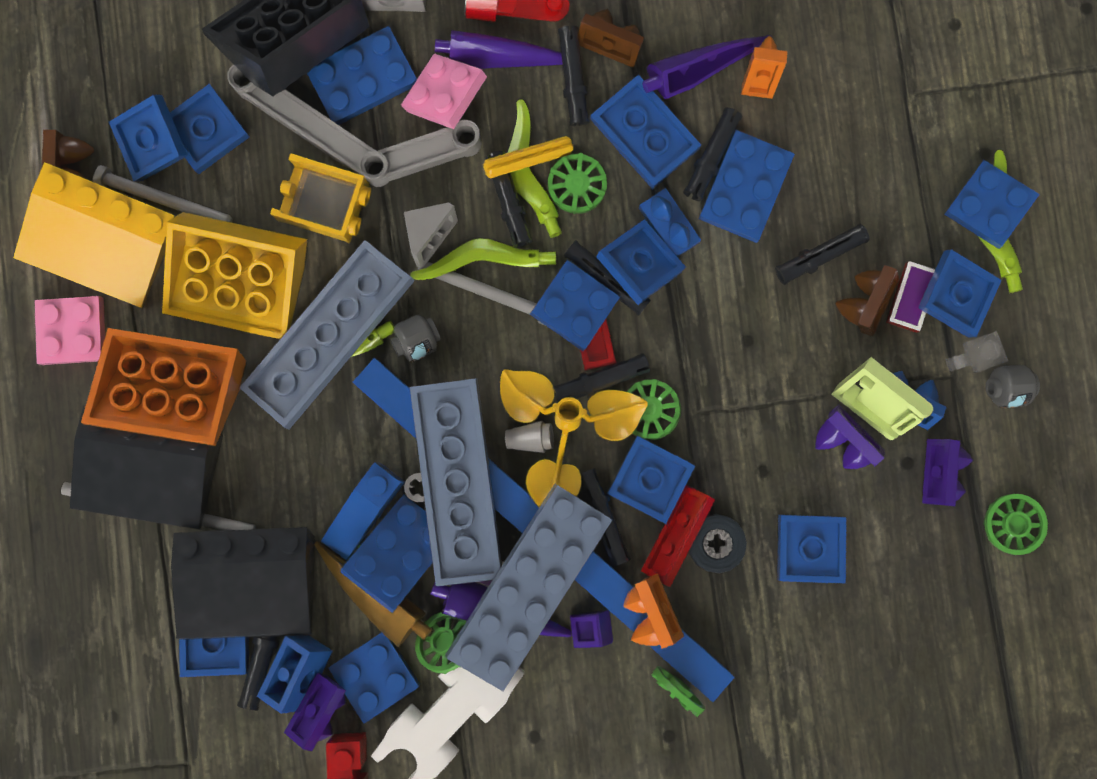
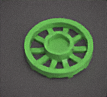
[548,153,607,214]
[626,379,681,440]
[983,494,1048,555]
[415,612,466,674]
[651,666,706,717]

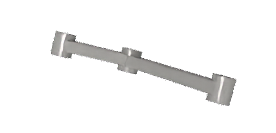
[227,64,482,187]

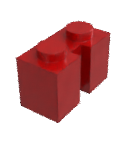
[326,732,368,779]

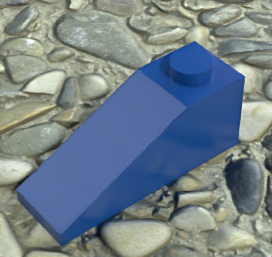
[321,462,405,560]

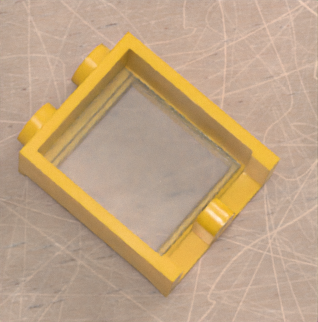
[270,153,371,243]

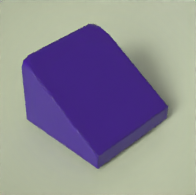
[570,610,613,648]

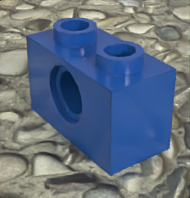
[257,635,332,714]

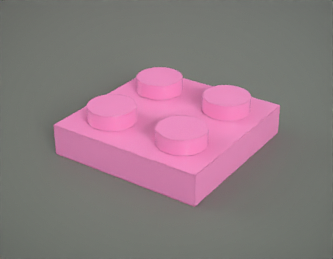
[401,54,487,129]
[35,296,105,365]

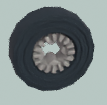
[689,514,747,573]

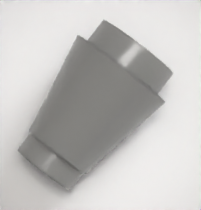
[505,421,554,453]

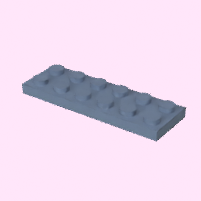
[240,240,415,430]
[410,378,502,586]
[445,483,612,692]

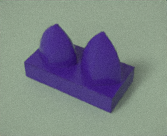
[815,404,885,469]
[922,439,973,506]
[284,673,346,751]

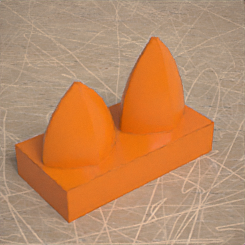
[741,36,787,99]
[623,574,684,649]

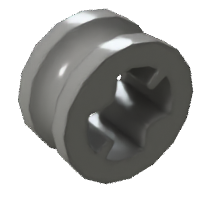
[404,473,425,502]

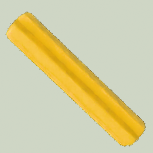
[483,136,573,178]

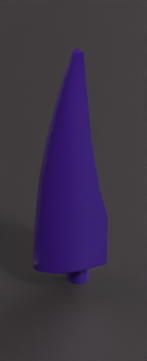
[435,30,563,69]
[642,35,772,99]
[430,582,572,637]

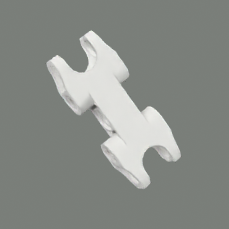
[371,662,525,779]

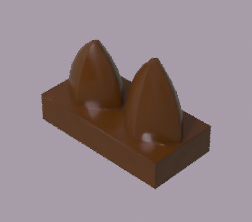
[578,9,645,68]
[42,130,95,179]
[835,265,899,337]

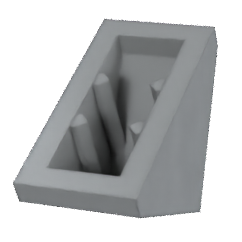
[404,202,458,269]

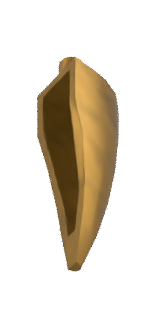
[314,541,432,647]

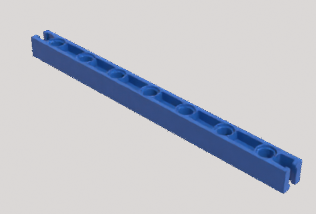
[353,358,735,702]

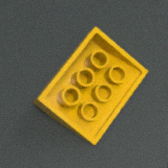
[13,162,175,308]
[162,212,307,339]

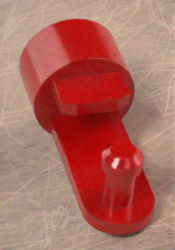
[464,0,570,22]

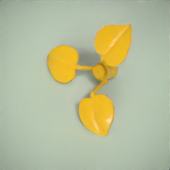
[500,369,648,508]

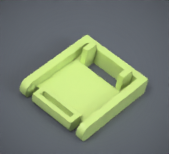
[831,357,933,440]

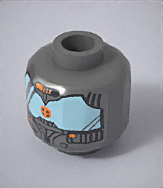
[390,315,441,362]
[986,365,1040,408]

